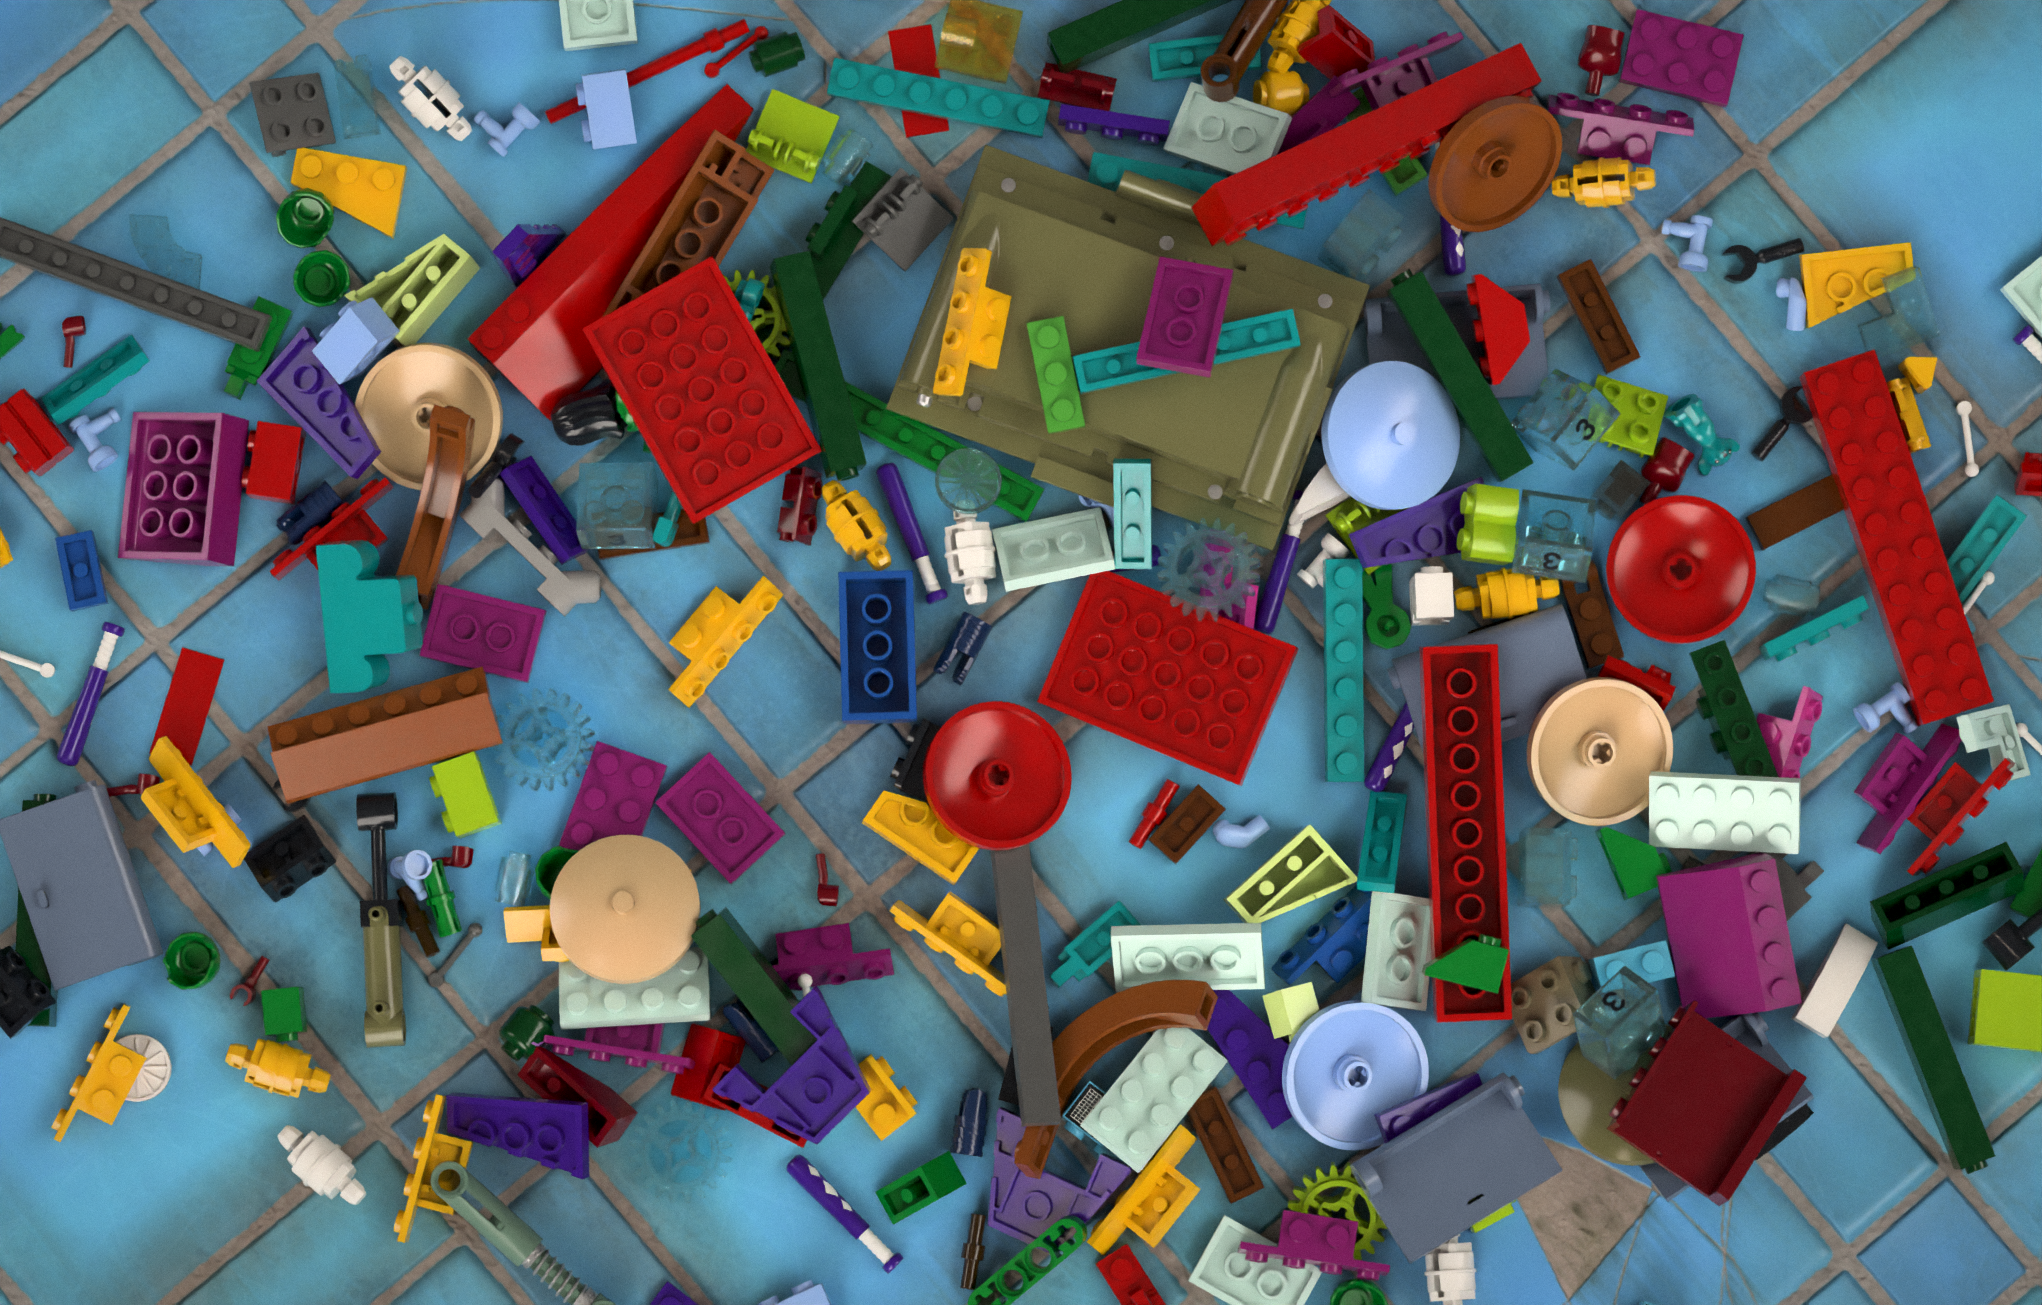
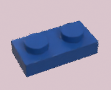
[55,530,109,612]

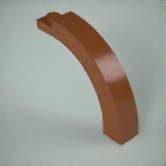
[396,404,475,610]

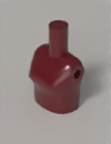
[1578,25,1625,96]
[1639,437,1695,505]

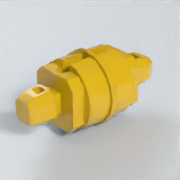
[1267,0,1331,73]
[1552,157,1656,208]
[822,480,891,571]
[1454,567,1560,619]
[225,1038,331,1098]

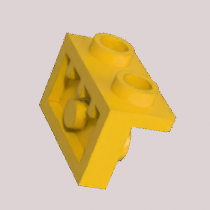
[856,1054,918,1141]

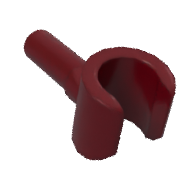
[62,316,86,368]
[107,773,160,797]
[431,846,474,868]
[816,853,839,906]
[230,956,270,1006]

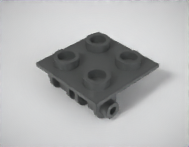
[249,73,336,157]
[852,167,954,272]

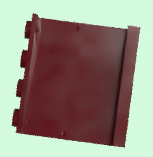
[1607,1000,1807,1206]

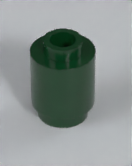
[748,31,805,77]

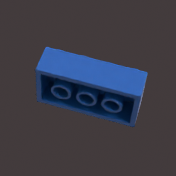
[838,570,917,724]

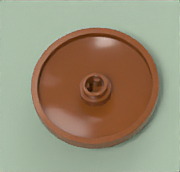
[1428,96,1562,232]

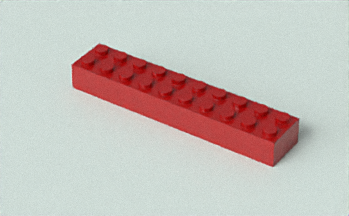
[1191,43,1542,247]
[1799,349,1994,726]
[1419,644,1512,1022]

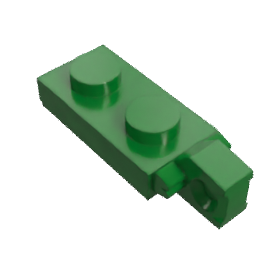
[224,296,293,400]

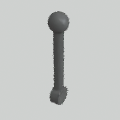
[428,923,483,987]

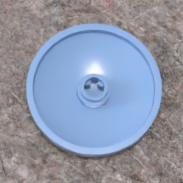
[1321,361,1460,510]
[1282,1000,1429,1151]

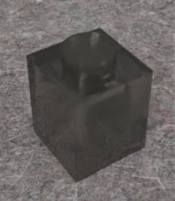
[1590,460,1650,521]

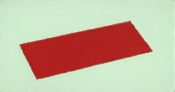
[888,24,949,138]
[149,647,224,766]

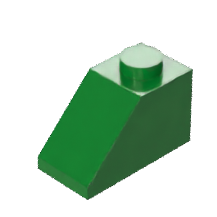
[1595,827,1672,900]
[1422,934,1509,994]
[875,1151,967,1224]

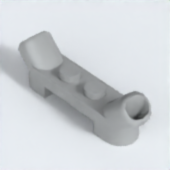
[459,478,601,617]

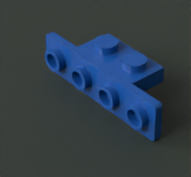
[1271,885,1372,985]

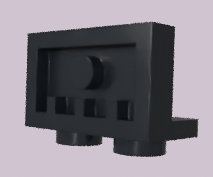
[890,718,941,803]
[244,814,336,902]
[0,946,56,1039]

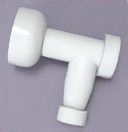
[1297,533,1350,589]

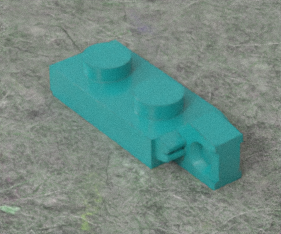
[1049,900,1141,988]

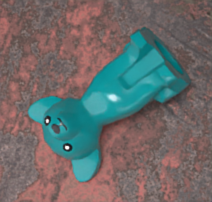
[1664,394,1740,476]

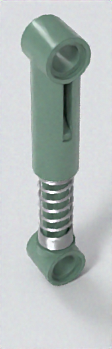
[430,1160,616,1305]

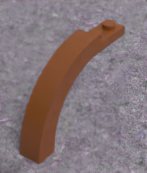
[1014,980,1218,1179]

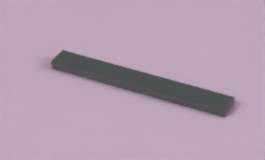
[0,217,273,352]
[990,844,1061,1127]

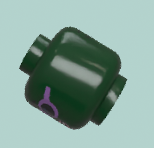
[499,1005,555,1061]

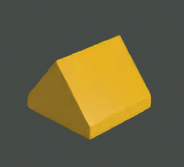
[1898,357,1937,394]

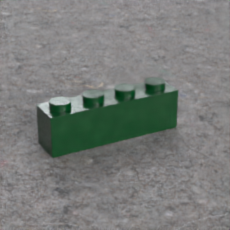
[1870,842,2024,950]

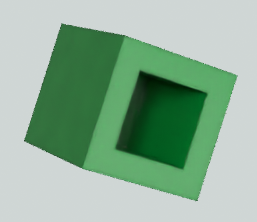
[261,987,307,1042]

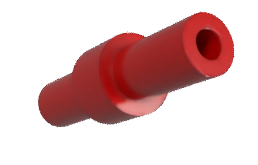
[1128,779,1180,849]

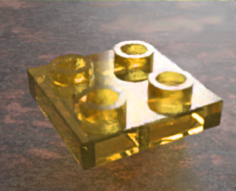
[935,0,1023,84]

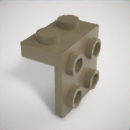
[1511,956,1610,1054]

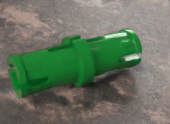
[423,859,462,937]

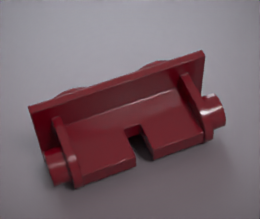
[1037,62,1117,111]
[777,466,823,546]

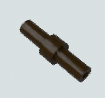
[396,885,440,958]
[960,1213,986,1290]

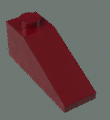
[517,1046,638,1148]

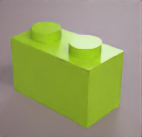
[429,751,502,839]

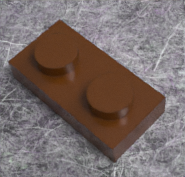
[1148,784,1226,865]

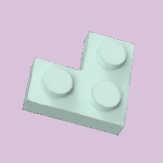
[1956,704,2031,781]

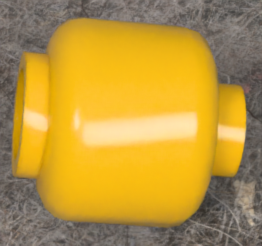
[1253,71,1309,117]

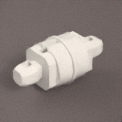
[389,56,472,141]
[944,500,997,605]
[277,1125,366,1205]
[1424,1234,1477,1305]

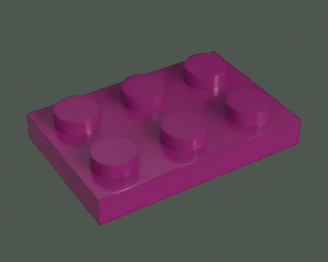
[1619,9,1744,108]
[1136,256,1234,378]
[419,584,547,683]
[559,741,668,851]
[655,752,786,885]

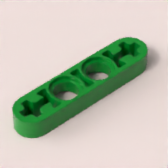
[968,1215,1088,1305]

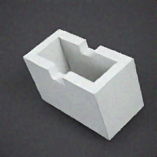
[1409,566,1454,626]

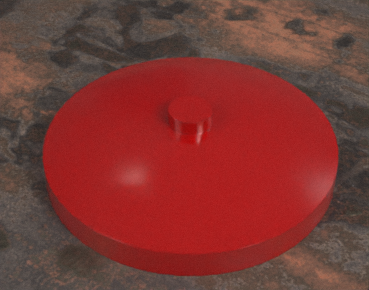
[1606,495,1756,644]
[923,701,1072,850]

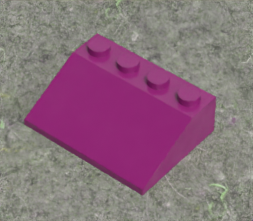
[118,412,249,567]
[1656,852,1802,1018]

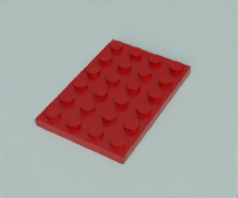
[581,256,822,524]
[1037,571,1299,786]

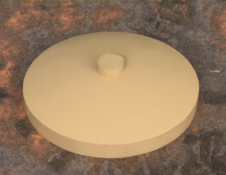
[355,343,503,490]
[1527,677,1673,826]
[550,835,701,984]

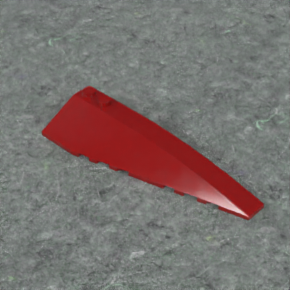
[467,84,754,422]

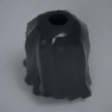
[551,378,628,446]

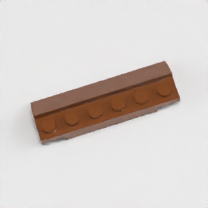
[601,130,775,318]
[268,666,503,803]

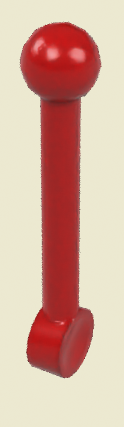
[704,26,769,78]

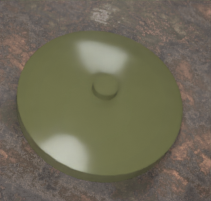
[1558,1018,1672,1166]

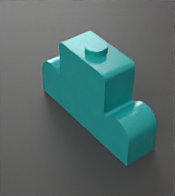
[316,540,423,693]

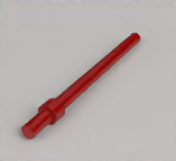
[545,19,750,124]

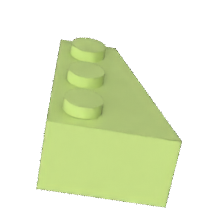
[344,234,480,347]
[1223,824,1358,923]

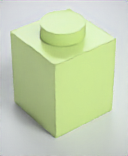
[1262,982,1320,1042]

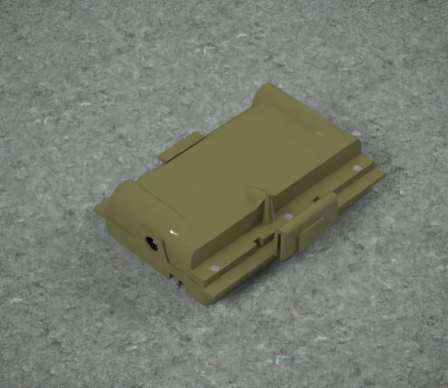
[886,144,1370,551]

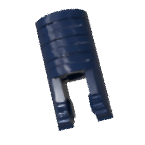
[276,480,344,545]
[933,611,993,686]
[722,997,779,1063]
[950,1088,988,1157]

